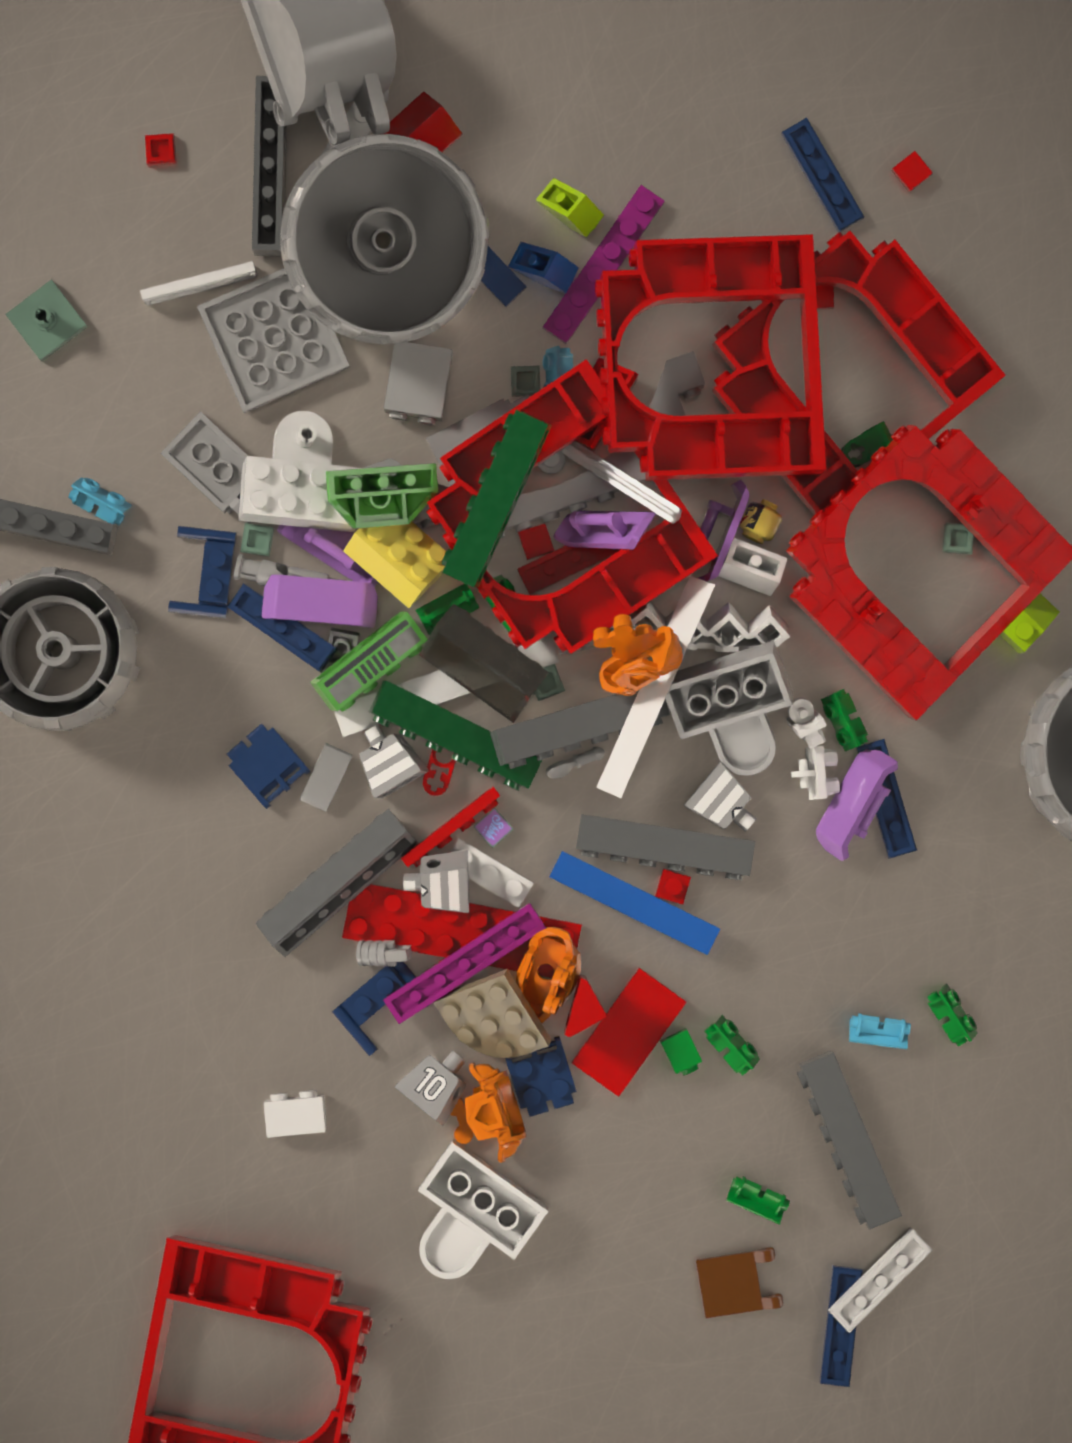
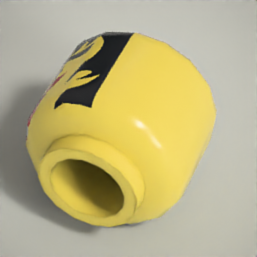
[739,499,782,544]

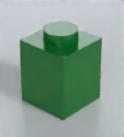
[660,1028,702,1076]

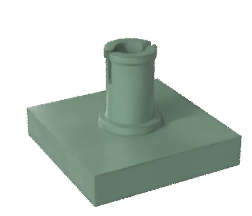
[5,279,88,361]

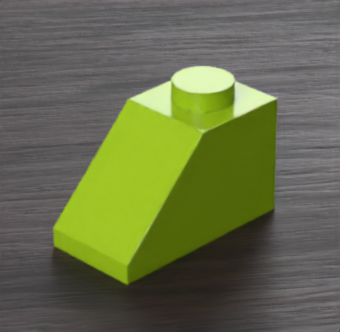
[536,178,605,237]
[1000,593,1060,654]

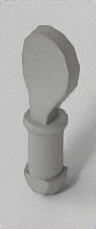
[546,747,605,779]

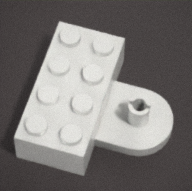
[238,411,361,532]
[418,1139,549,1279]

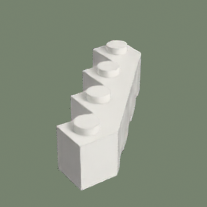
[630,602,790,653]

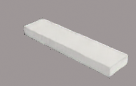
[140,261,258,306]
[828,1228,933,1333]

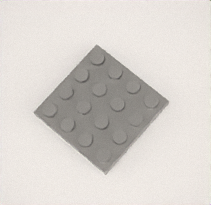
[197,268,350,413]

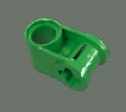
[841,421,893,468]

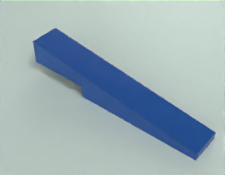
[549,851,720,955]

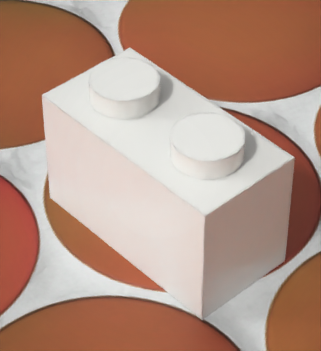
[718,538,788,596]
[264,1090,327,1138]

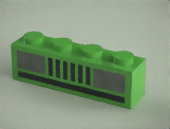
[310,612,428,712]

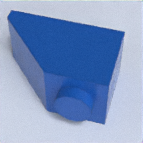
[508,242,579,293]

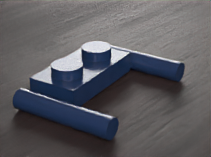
[168,526,237,619]
[332,962,432,1056]

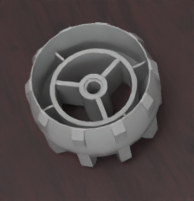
[0,567,140,731]

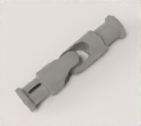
[234,554,353,586]

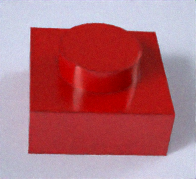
[655,869,691,905]

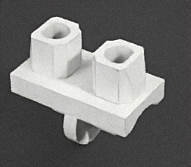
[786,698,827,748]
[791,746,840,800]

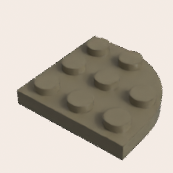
[433,969,552,1058]

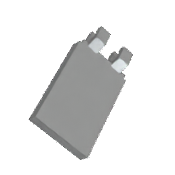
[426,394,529,486]
[161,411,250,524]

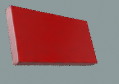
[571,968,687,1097]

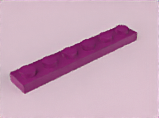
[542,185,665,344]
[383,903,546,1024]

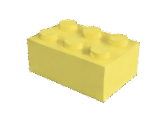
[343,521,446,608]

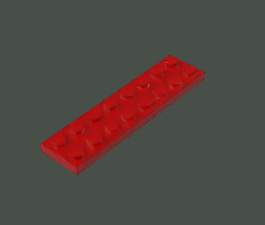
[342,884,582,978]

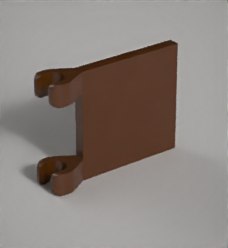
[696,1247,783,1318]

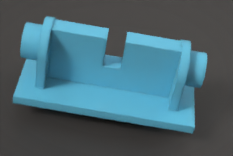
[543,346,573,388]
[68,477,132,526]
[849,1013,911,1049]

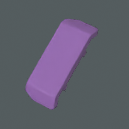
[698,479,750,582]
[553,510,656,549]
[277,525,378,587]
[262,575,378,628]
[816,749,898,861]

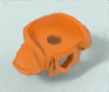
[593,614,683,696]
[516,927,581,1023]
[450,1063,527,1163]

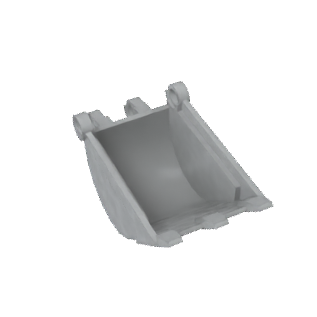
[240,0,397,145]

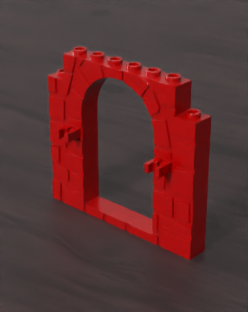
[712,231,1006,515]
[595,234,826,481]
[426,359,718,654]
[786,425,1072,721]
[128,1235,373,1443]

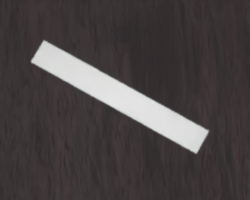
[596,576,715,798]
[334,634,560,737]

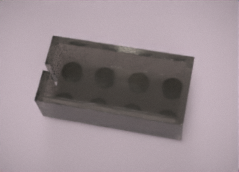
[419,603,549,723]

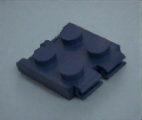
[226,723,311,809]
[505,1036,577,1117]

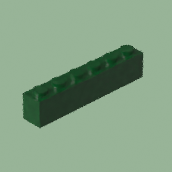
[441,410,552,588]
[368,680,542,791]

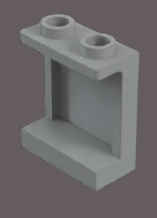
[384,342,453,425]

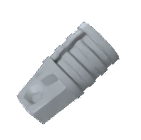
[356,940,412,966]

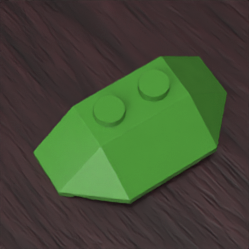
[326,463,438,529]

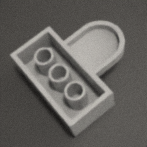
[665,640,793,775]

